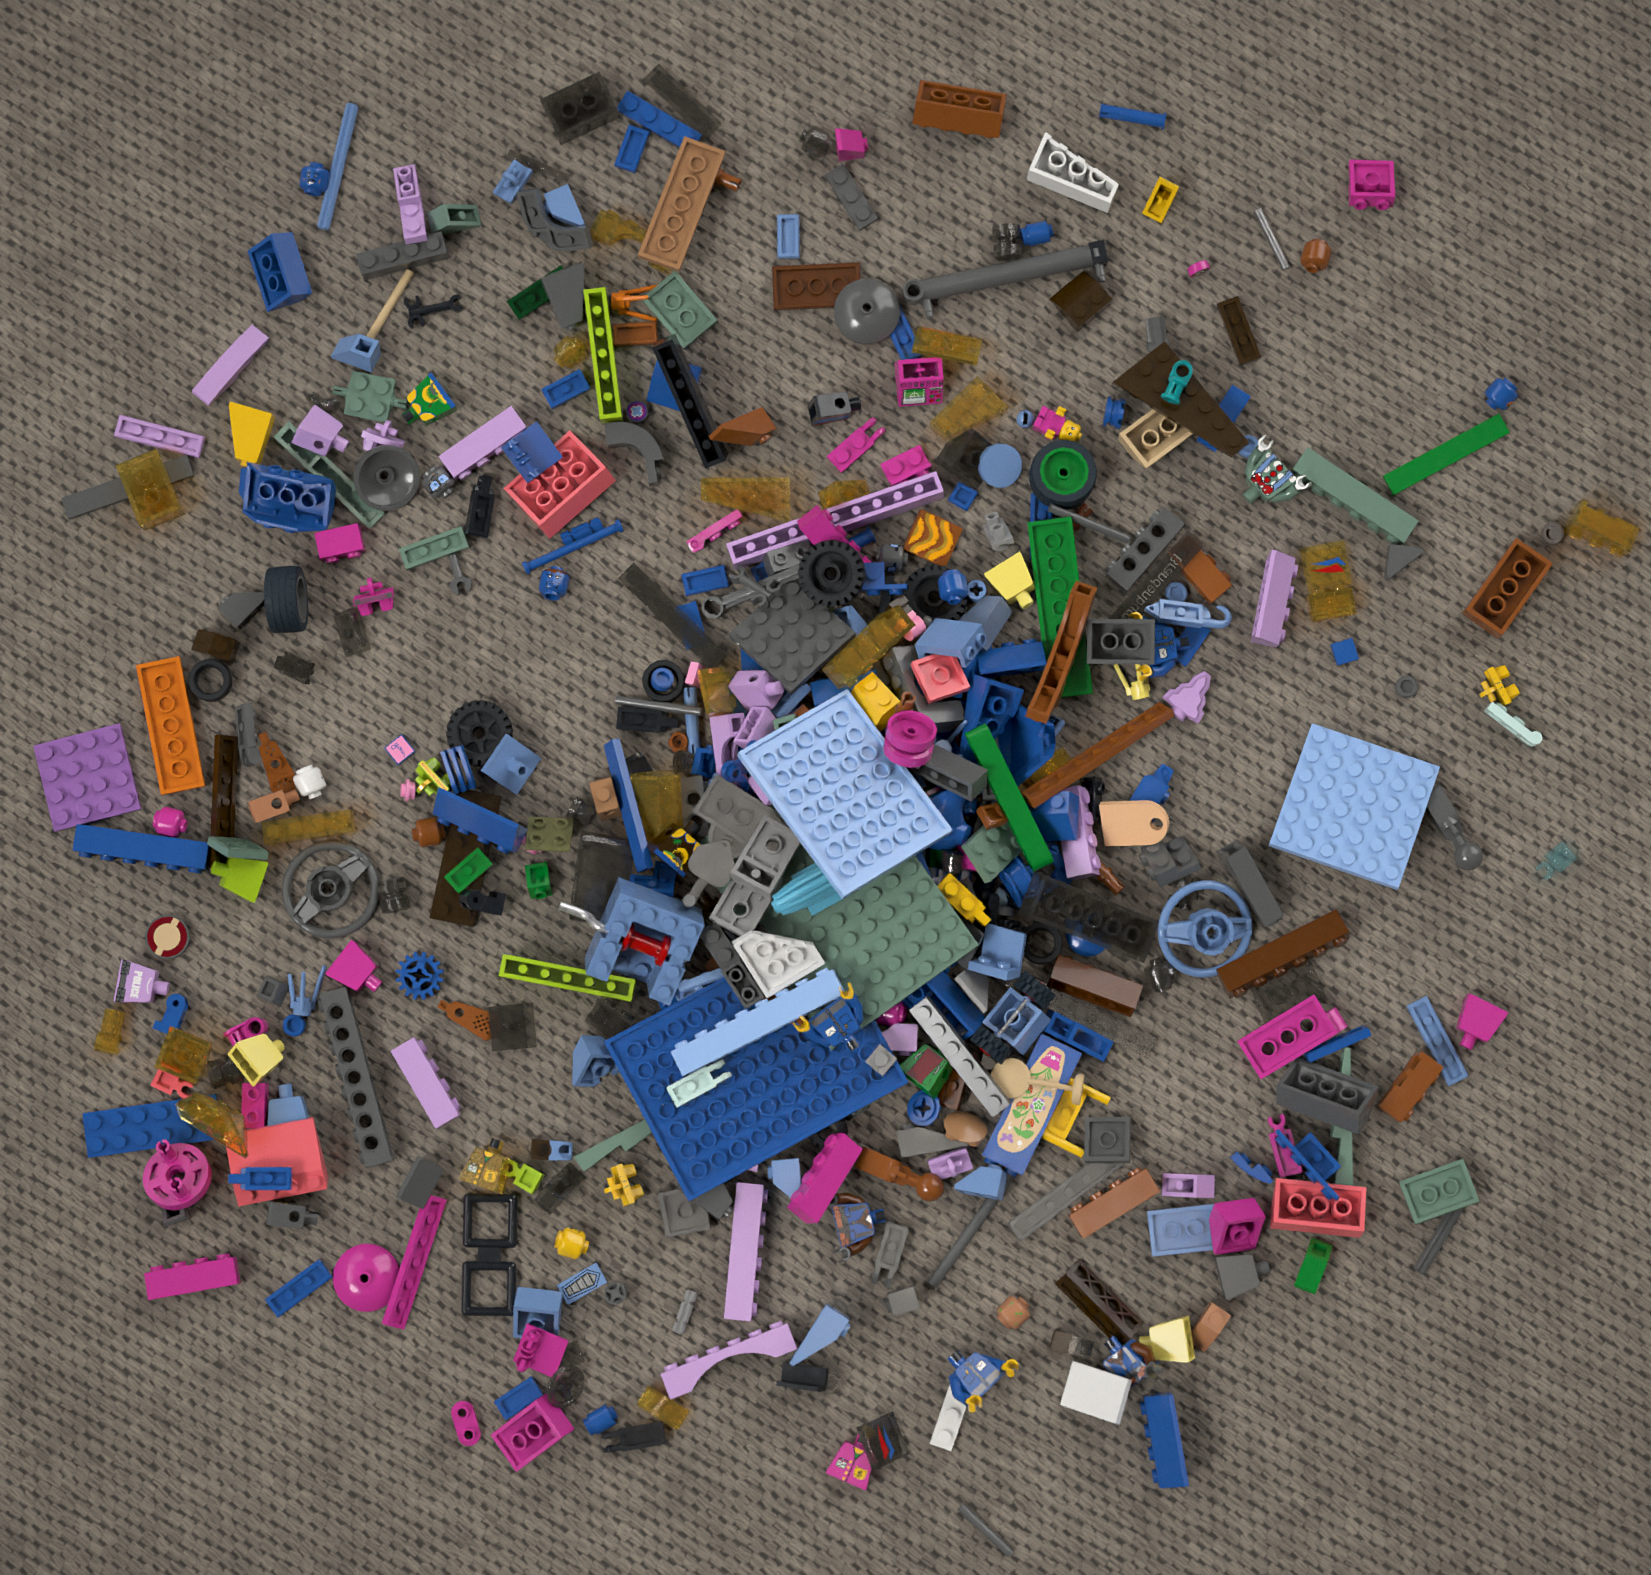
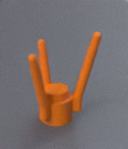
[611,284,658,322]

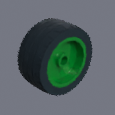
[1029,440,1097,509]

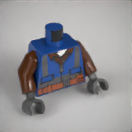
[828,1193,886,1263]
[1103,1336,1163,1387]

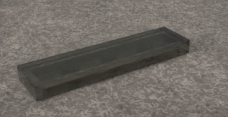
[644,64,722,140]

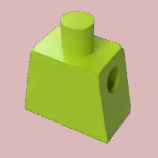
[211,857,268,903]

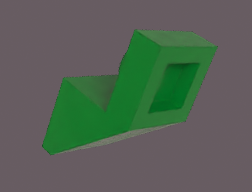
[1294,1237,1333,1295]

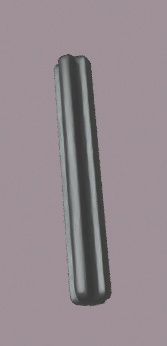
[1414,1208,1464,1274]

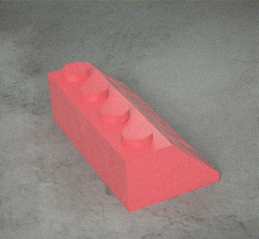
[1270,1178,1366,1238]

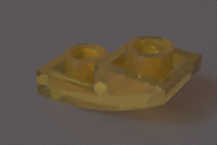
[636,1385,689,1430]

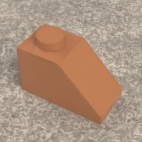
[1191,1302,1231,1352]

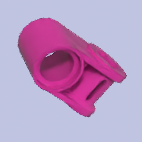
[223,1017,268,1046]

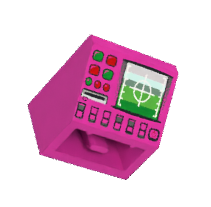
[894,357,944,407]

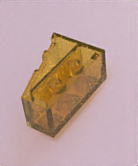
[929,376,1008,442]
[1565,499,1640,557]

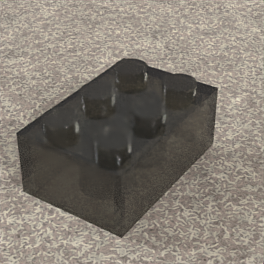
[540,72,620,145]

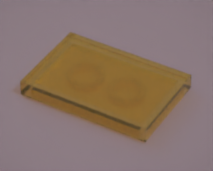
[912,326,982,366]

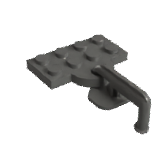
[683,774,789,908]

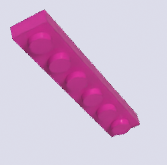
[382,1195,447,1329]

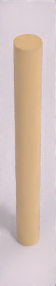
[366,269,414,339]

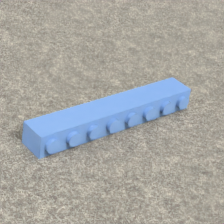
[671,968,845,1076]

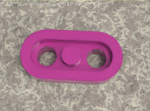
[451,1401,481,1446]

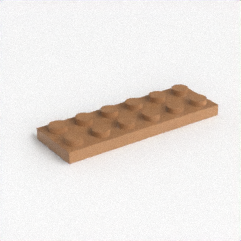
[638,136,726,272]

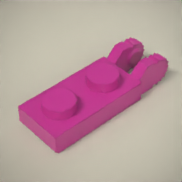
[827,417,886,474]

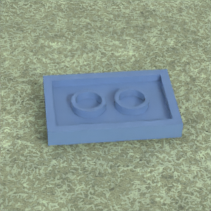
[1147,1204,1214,1257]

